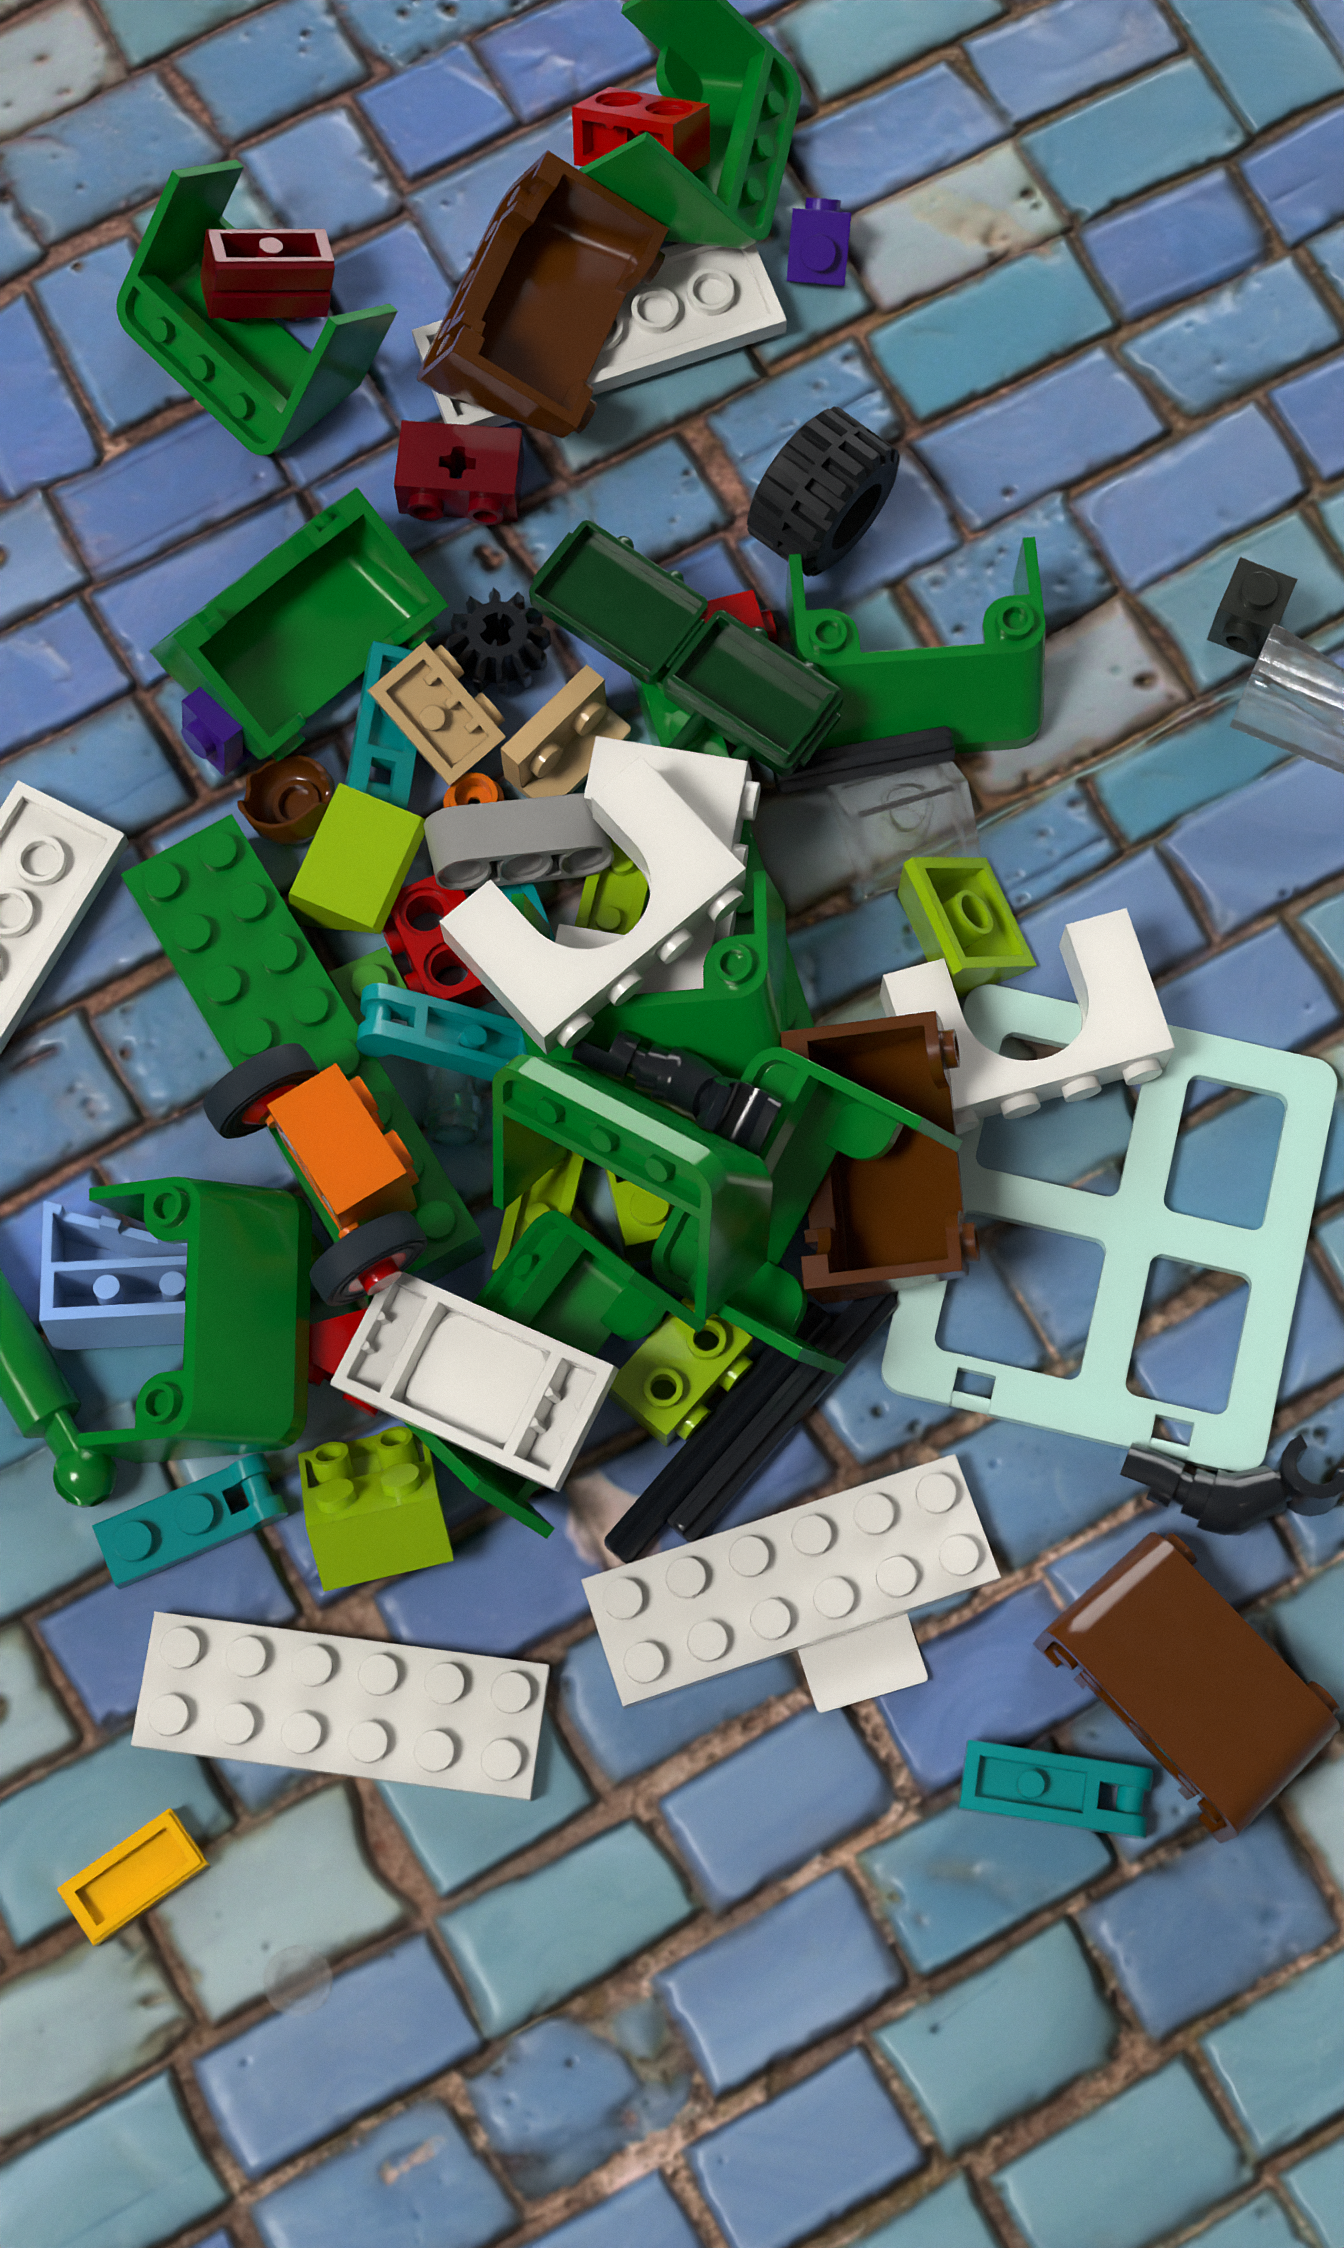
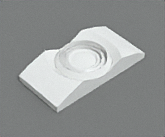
[330,1272,619,1492]

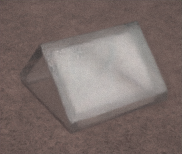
[826,762,982,898]

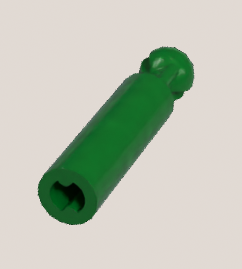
[0,1268,118,1508]

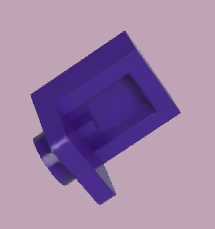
[786,197,852,286]
[181,687,253,777]

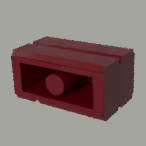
[200,229,335,323]

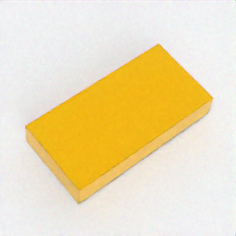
[57,1808,210,1947]

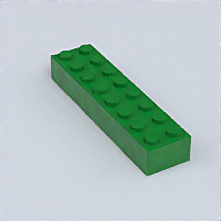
[121,814,486,1306]

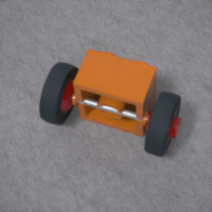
[203,1043,428,1306]

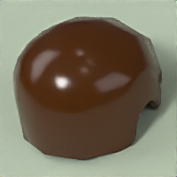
[237,753,335,846]

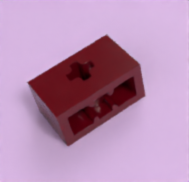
[394,420,524,525]

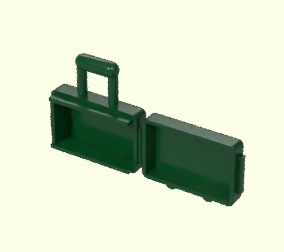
[529,520,843,777]

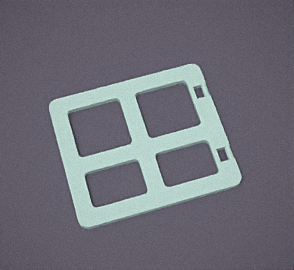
[881,984,1337,1473]

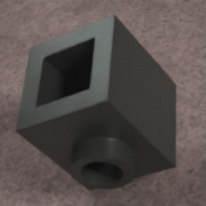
[1207,557,1298,662]

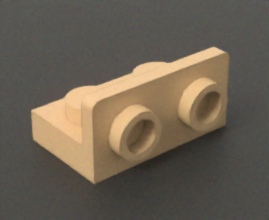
[367,641,506,786]
[500,665,631,798]

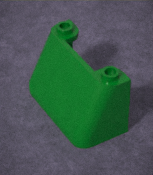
[149,487,449,762]

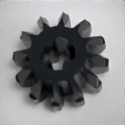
[446,587,551,697]

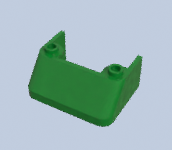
[578,0,802,249]
[116,160,398,456]
[785,537,1045,754]
[512,870,789,1100]
[651,1047,963,1376]
[492,1055,772,1321]
[77,1177,312,1464]
[404,1210,707,1539]

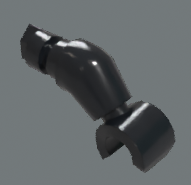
[571,1030,784,1157]
[1120,1434,1344,1536]

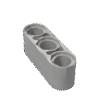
[423,793,614,890]

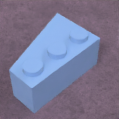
[39,1200,187,1351]

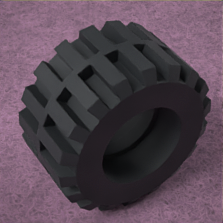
[747,407,900,577]

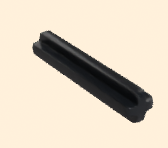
[773,726,955,794]

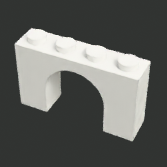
[555,736,760,994]
[439,755,746,1055]
[879,908,1175,1135]

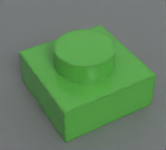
[329,946,408,1027]

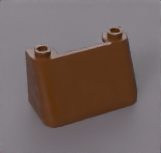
[417,150,669,438]
[780,1011,980,1304]
[1033,1532,1341,1844]

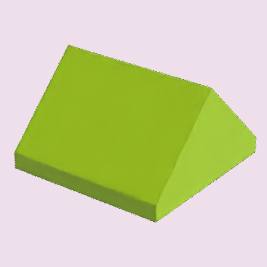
[288,783,425,934]
[897,857,1037,999]

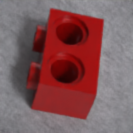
[572,87,710,173]
[382,875,497,1009]

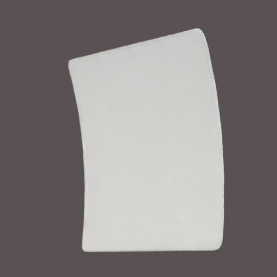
[798,1613,928,1713]

